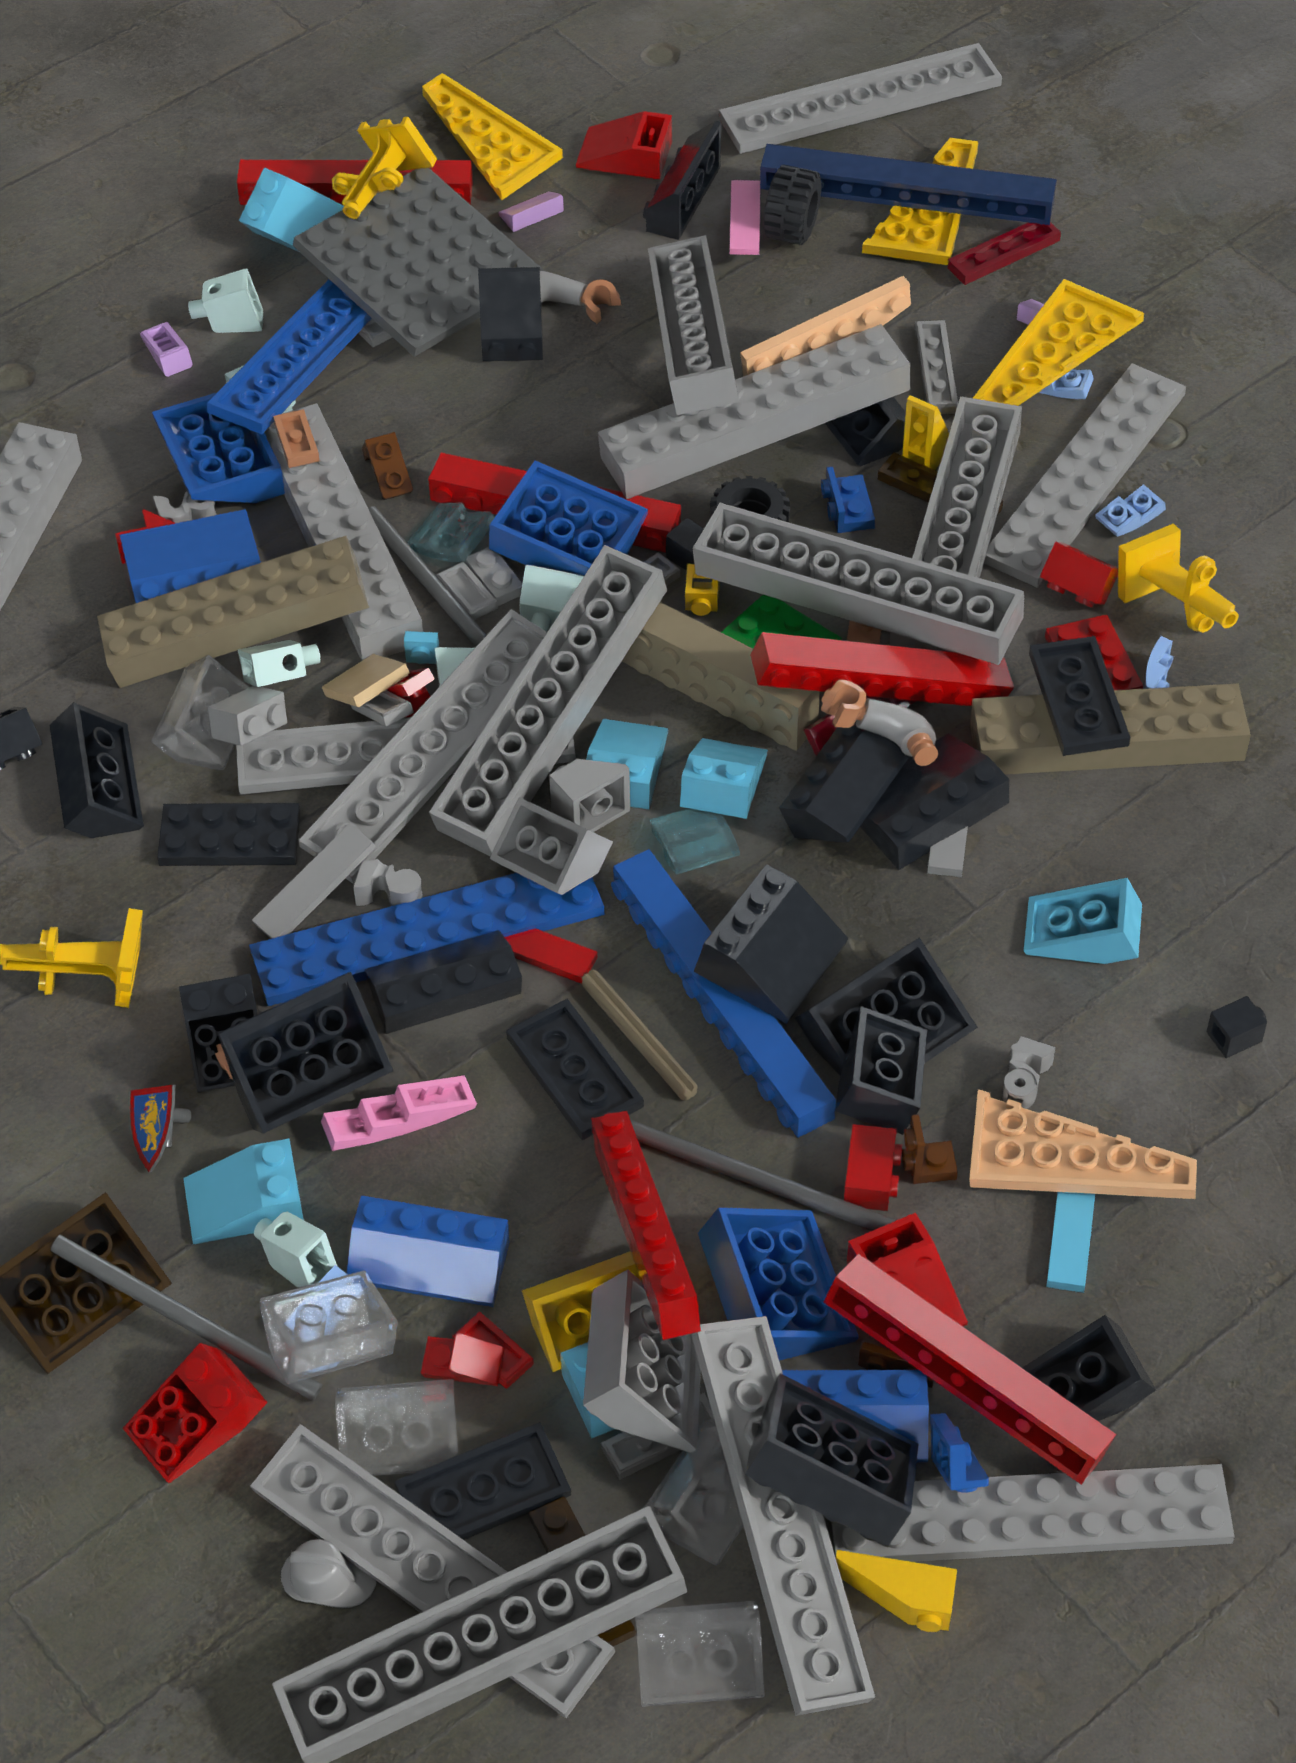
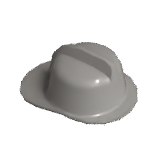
[281,1539,376,1608]

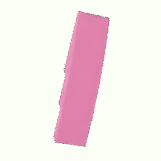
[730,180,760,255]
[321,1075,477,1151]

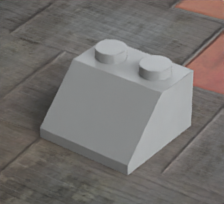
[549,759,630,832]

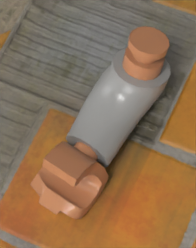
[540,271,621,324]
[821,680,938,766]

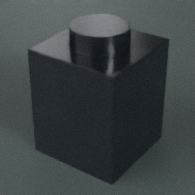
[666,518,704,571]
[1206,996,1267,1058]

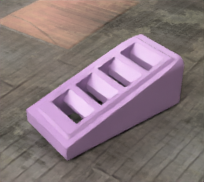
[140,322,193,376]

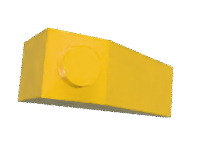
[902,395,949,470]
[835,1550,957,1632]

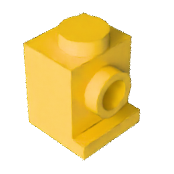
[685,564,720,616]

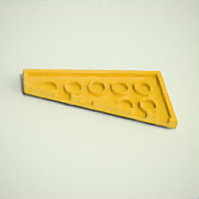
[422,73,563,200]
[862,138,978,265]
[973,279,1144,406]

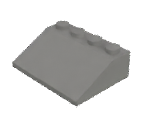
[583,1269,701,1453]

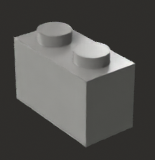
[208,686,287,746]

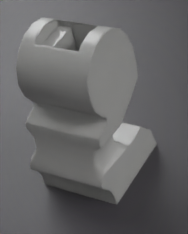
[153,491,216,523]
[354,859,423,906]
[1002,1036,1055,1109]

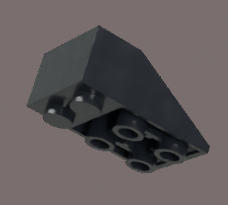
[179,974,258,1093]

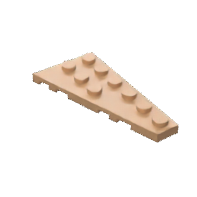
[740,276,911,376]
[969,1089,1197,1199]

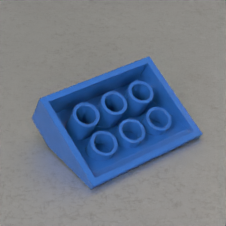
[152,393,285,503]
[489,461,648,576]
[120,509,261,604]
[698,1208,859,1361]

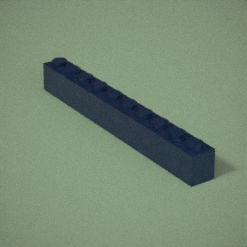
[760,144,1057,225]

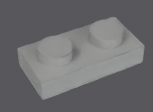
[465,547,522,606]

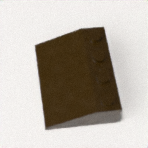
[0,1192,172,1375]

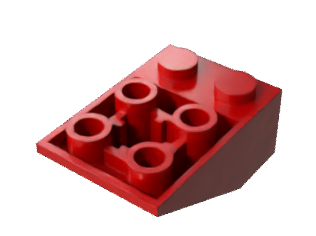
[576,111,672,179]
[847,1212,968,1327]
[122,1343,268,1483]

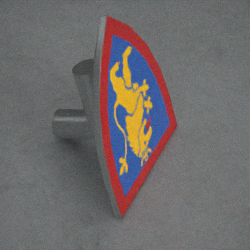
[130,1085,191,1173]

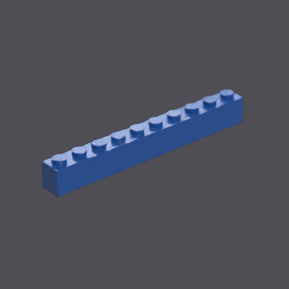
[611,849,836,1138]

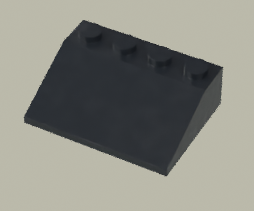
[860,733,1010,870]
[694,864,848,1024]
[795,937,978,1076]
[217,972,394,1134]
[745,1373,919,1547]

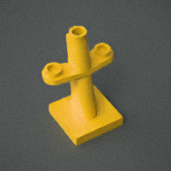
[332,117,437,219]
[1118,523,1239,633]
[0,908,143,1008]

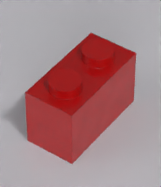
[1039,541,1118,607]
[844,1124,903,1211]

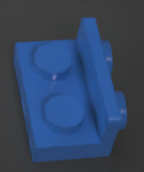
[821,467,875,533]
[930,1413,989,1493]

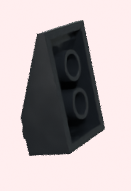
[478,267,543,361]
[835,1006,927,1135]
[1022,1315,1156,1421]

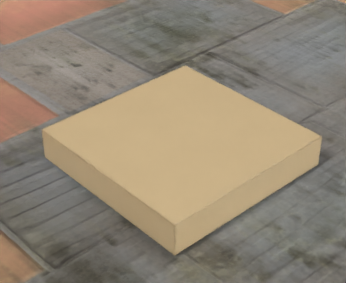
[322,654,410,707]

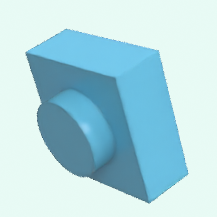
[404,631,439,664]

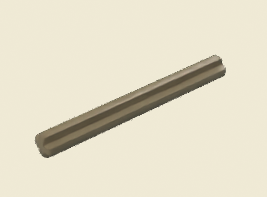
[582,970,697,1101]

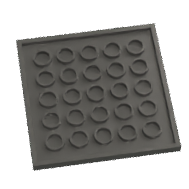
[293,168,544,357]

